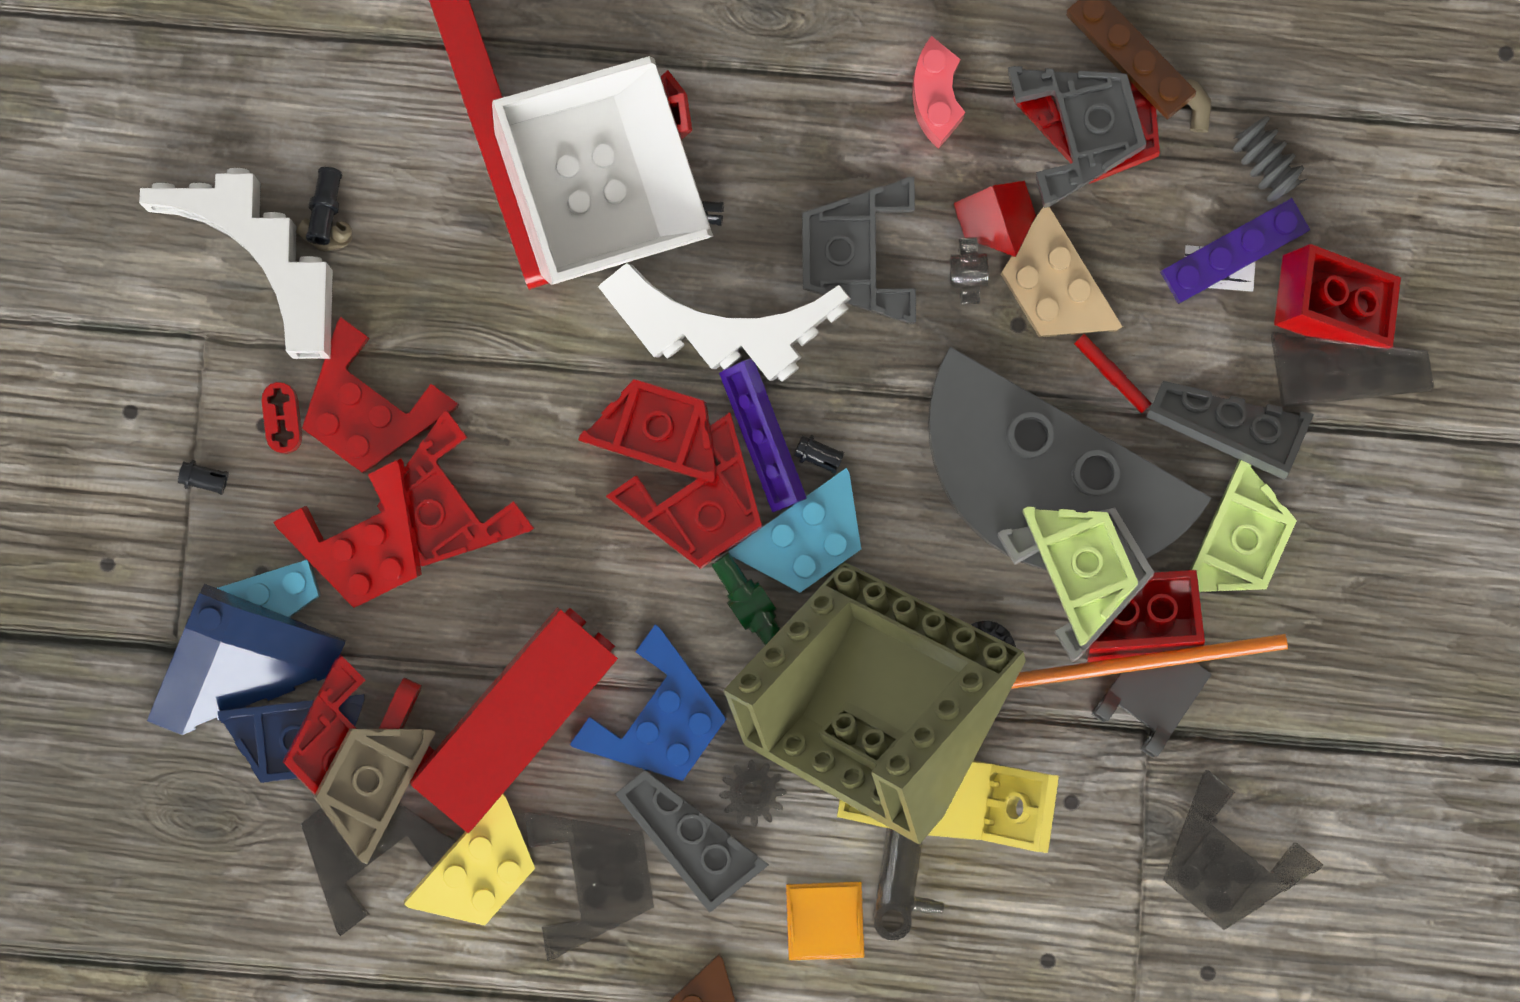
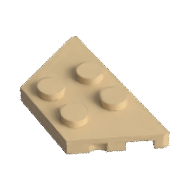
[1001,207,1122,337]

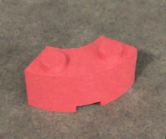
[912,36,966,149]

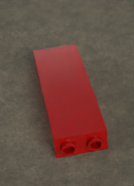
[410,607,618,834]

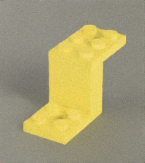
[837,760,1059,853]

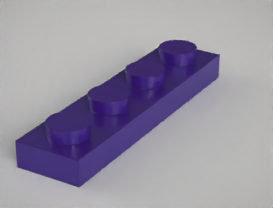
[1160,198,1310,304]
[719,359,807,513]

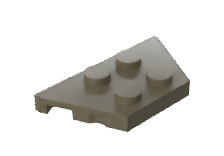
[314,728,436,864]

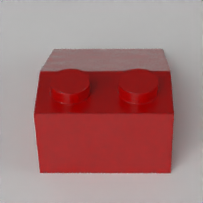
[1274,244,1401,349]

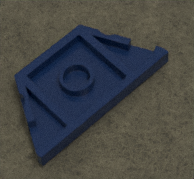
[217,694,365,783]

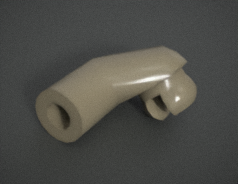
[295,218,352,252]

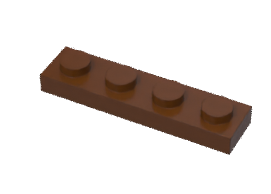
[1066,0,1197,120]

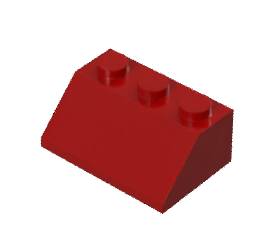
[1086,570,1205,662]

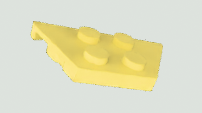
[404,793,535,925]

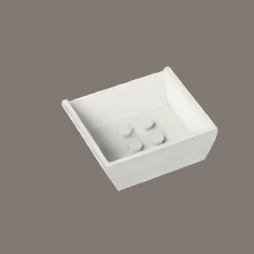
[492,56,713,285]

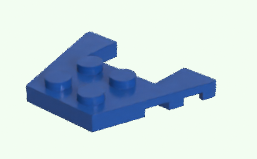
[569,624,726,781]

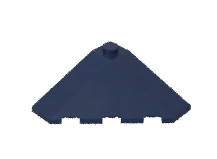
[147,583,346,735]

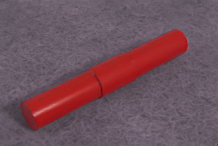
[1074,333,1152,414]

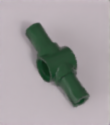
[711,553,781,645]

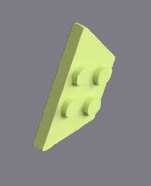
[1190,459,1297,592]
[1023,507,1138,646]

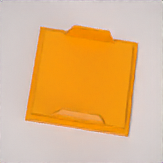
[786,881,864,960]

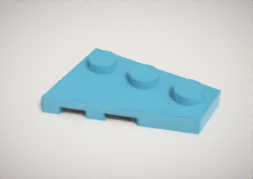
[217,560,321,618]

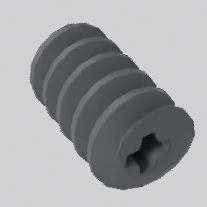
[1232,116,1308,202]

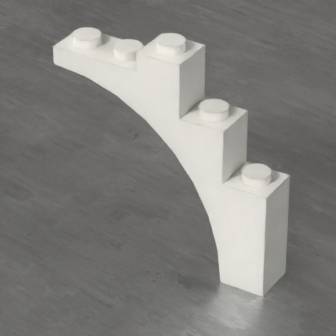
[139,168,333,359]
[598,263,851,382]

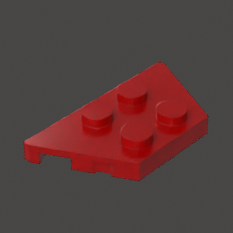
[578,379,717,484]

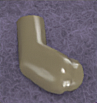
[1187,79,1211,133]

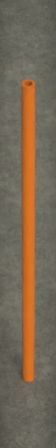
[1011,634,1288,689]

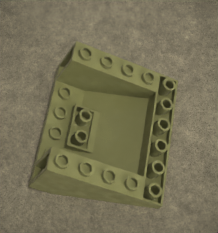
[724,562,1026,845]

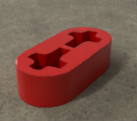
[262,382,303,454]
[379,677,422,729]

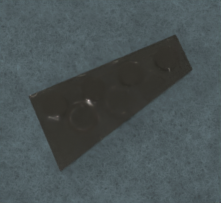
[1271,332,1434,407]

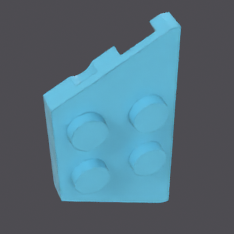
[728,468,861,593]

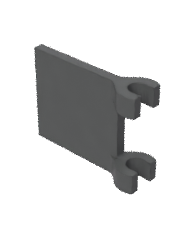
[1091,662,1212,758]

